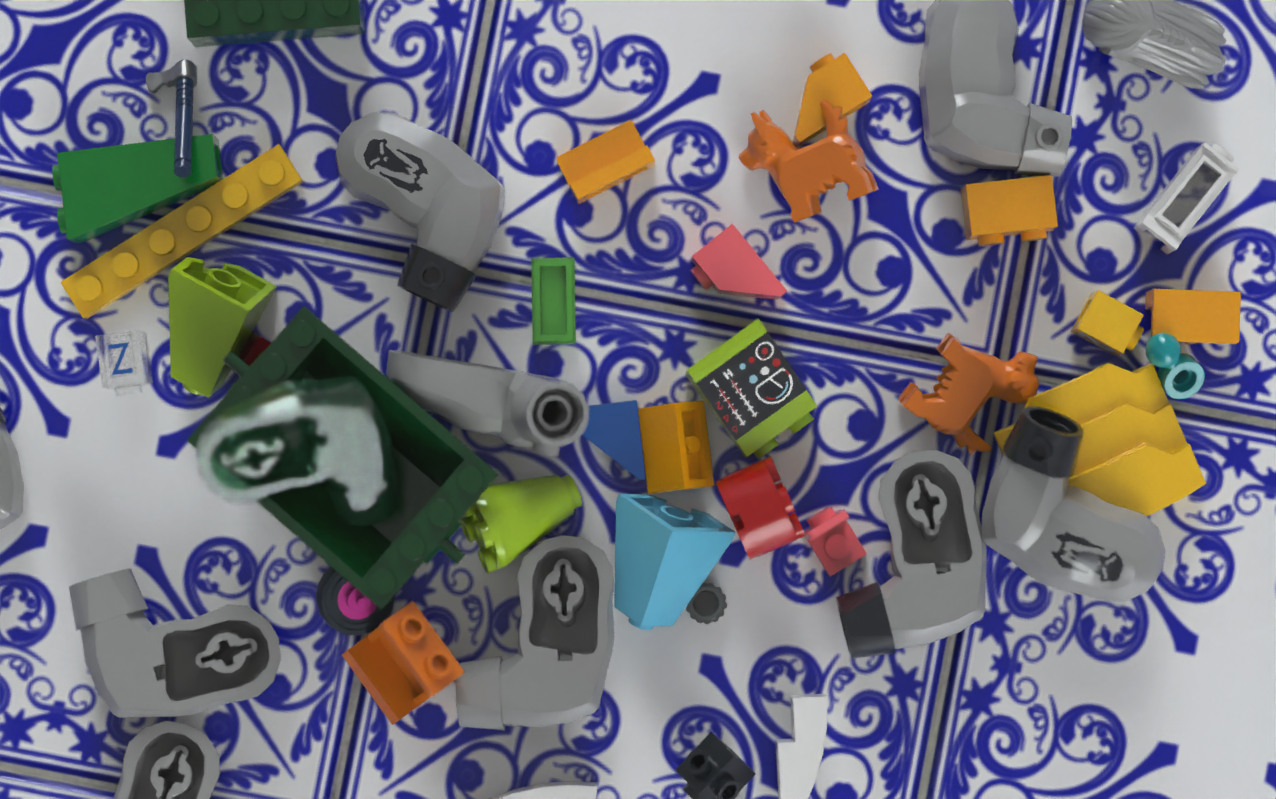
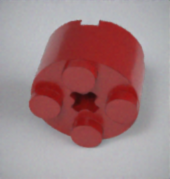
[715,456,806,560]

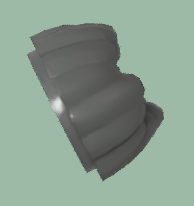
[686,582,727,624]

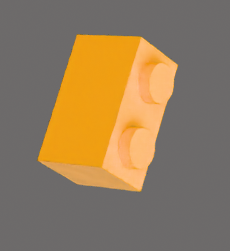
[961,175,1058,246]

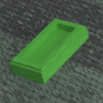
[531,257,576,345]

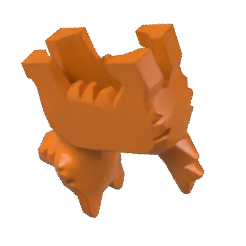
[739,99,879,223]
[898,333,1039,454]

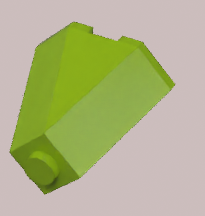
[168,257,277,398]

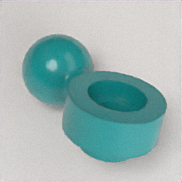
[1145,333,1205,399]

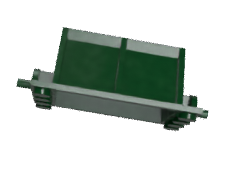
[186,306,499,610]

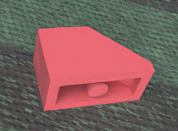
[690,224,787,300]

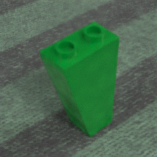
[52,134,223,243]

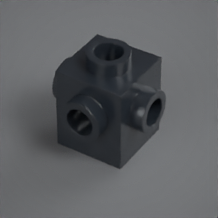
[676,732,756,799]

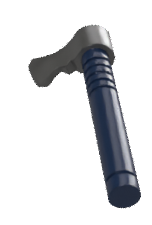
[146,60,197,178]

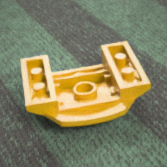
[993,363,1206,517]

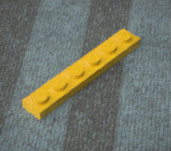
[60,144,304,320]

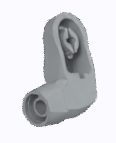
[919,0,1072,177]
[386,350,589,456]
[456,535,614,730]
[69,569,281,718]

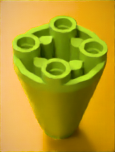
[460,475,582,574]

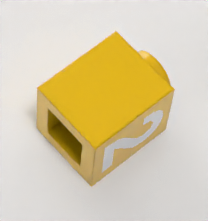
[1071,290,1144,356]

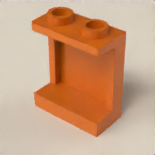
[342,601,465,725]

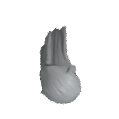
[1082,0,1226,90]

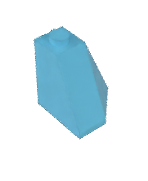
[614,494,735,630]

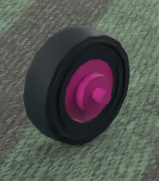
[316,566,395,636]

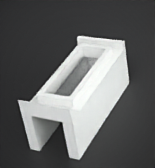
[1134,142,1239,254]

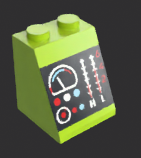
[685,319,817,459]

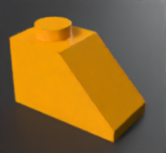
[793,53,873,147]

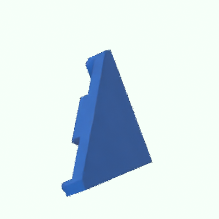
[582,400,646,480]

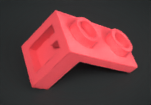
[804,507,867,577]

